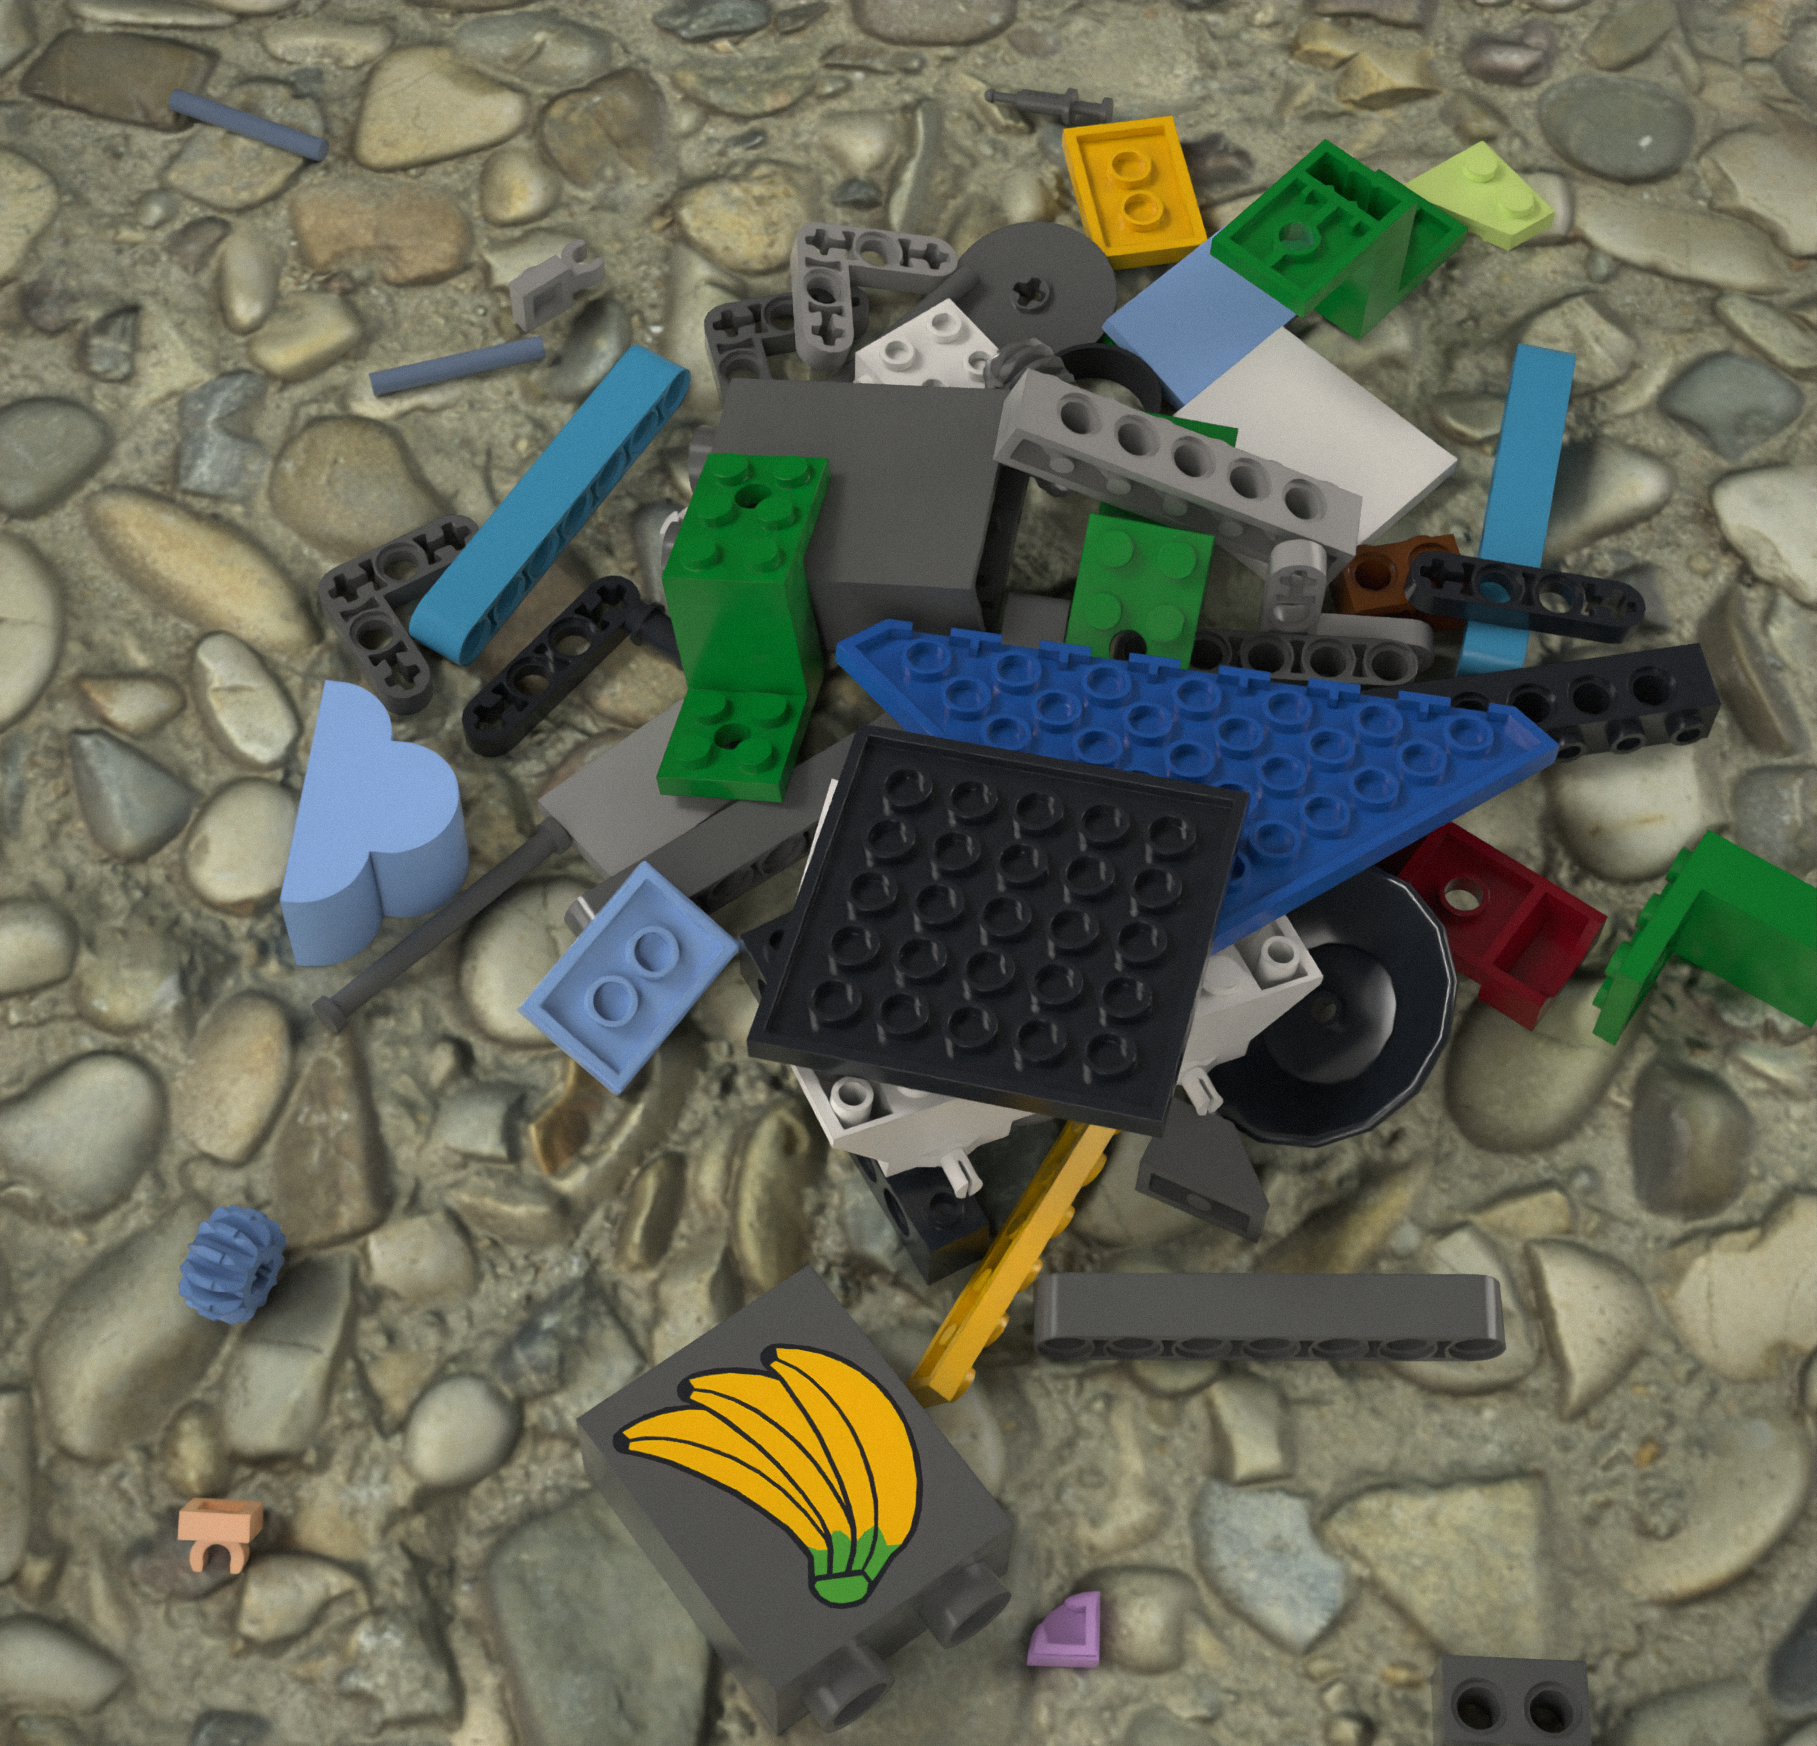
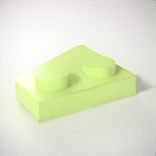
[1403,140,1555,251]

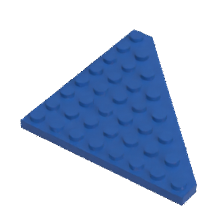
[836,619,1560,956]

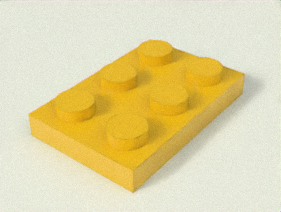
[1061,116,1208,271]

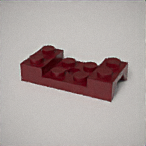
[1374,821,1608,1032]

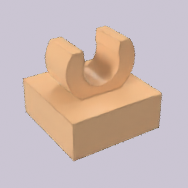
[178,1498,264,1574]

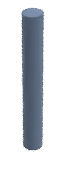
[169,88,329,162]
[369,336,546,396]

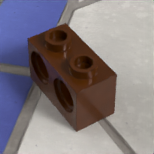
[1329,534,1468,632]

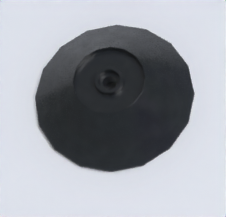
[1207,865,1459,1148]

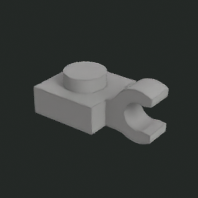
[509,239,605,334]

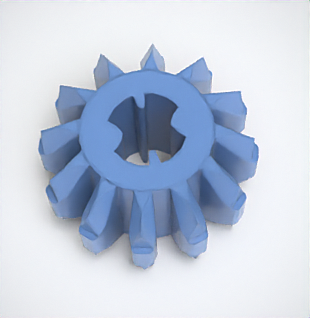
[179,1204,286,1325]

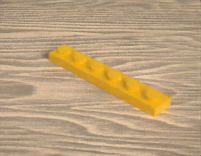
[904,1120,1122,1409]

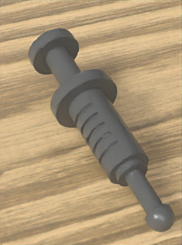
[984,88,1114,125]

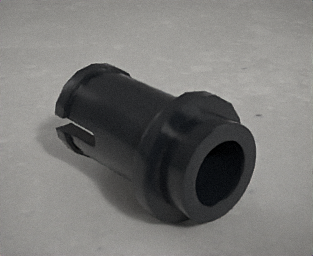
[624,600,683,671]

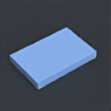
[1101,225,1298,412]
[516,861,739,1096]

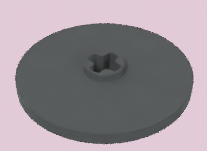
[953,221,1118,354]

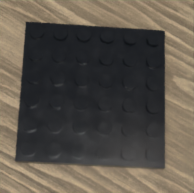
[746,723,1250,1138]

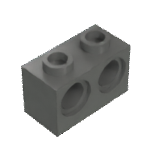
[1431,1655,1591,1746]

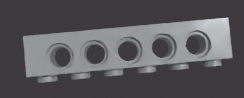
[993,368,1363,586]

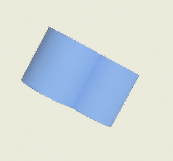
[280,680,470,967]

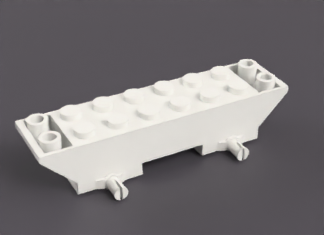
[790,915,1323,1198]

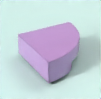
[1026,1591,1100,1668]

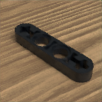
[1403,551,1646,644]
[462,575,641,757]

